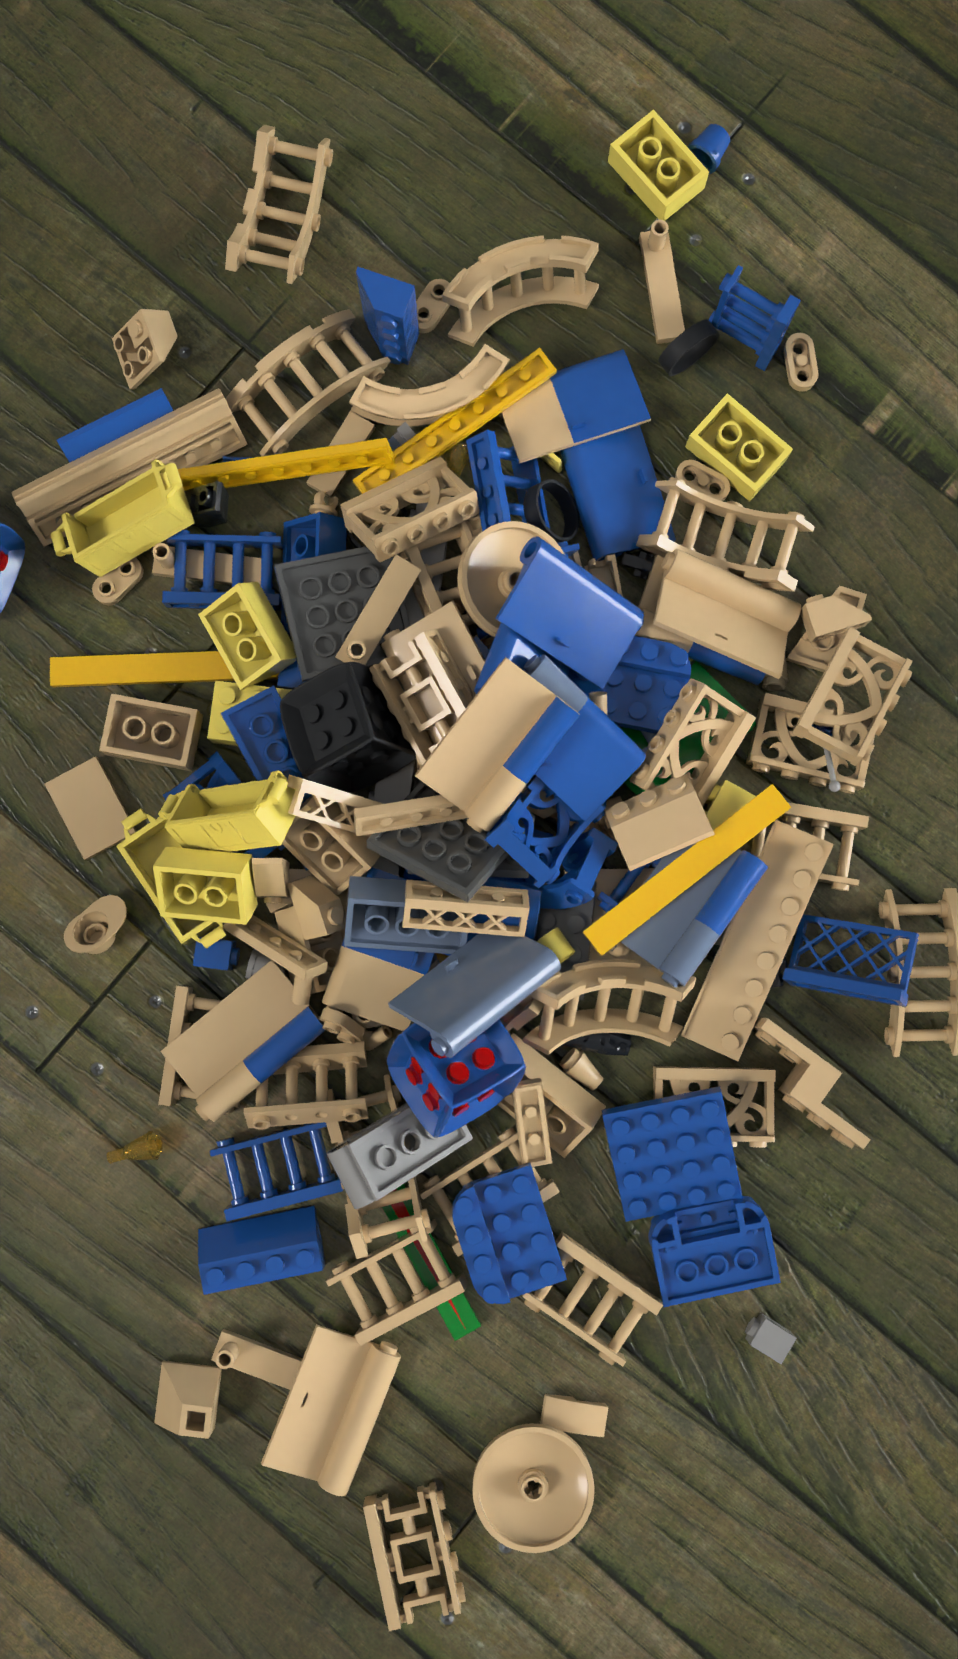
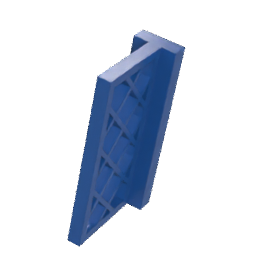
[783,914,919,1007]

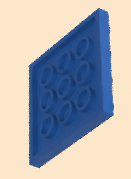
[601,1086,743,1222]

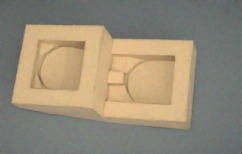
[540,1394,609,1437]

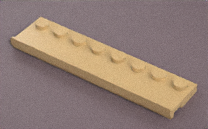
[12,388,248,547]
[681,820,834,1061]

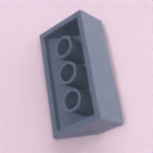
[344,876,468,954]

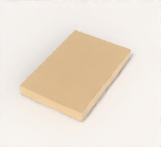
[45,756,137,861]

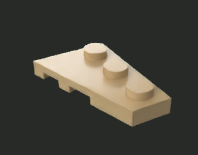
[786,586,867,674]

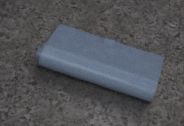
[388,934,561,1058]

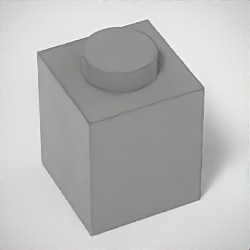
[745,1312,797,1364]

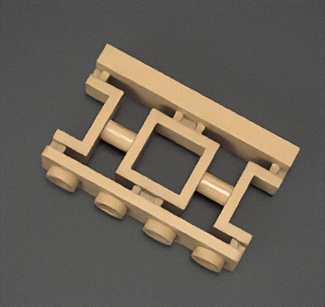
[369,629,474,766]
[363,1482,466,1631]

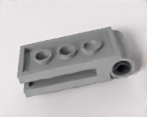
[326,1103,473,1209]

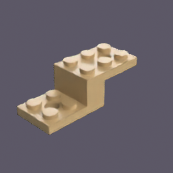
[753,1017,871,1149]

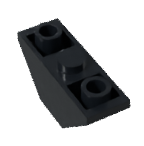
[185,481,229,527]

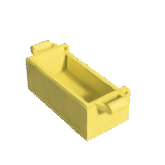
[50,459,195,577]
[158,770,303,852]
[116,808,226,949]

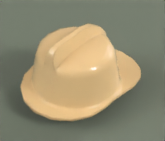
[64,895,127,954]

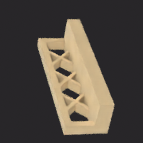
[287,774,384,837]
[402,880,530,937]

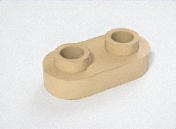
[416,279,450,333]
[784,333,818,392]
[675,460,730,501]
[92,557,144,606]
[319,1008,365,1045]

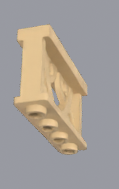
[340,456,479,562]
[792,627,913,766]
[630,678,756,807]
[746,693,875,794]
[653,1066,776,1148]

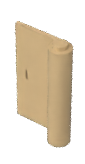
[653,548,801,679]
[381,601,485,745]
[261,1324,401,1497]

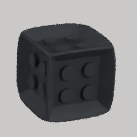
[280,662,416,792]

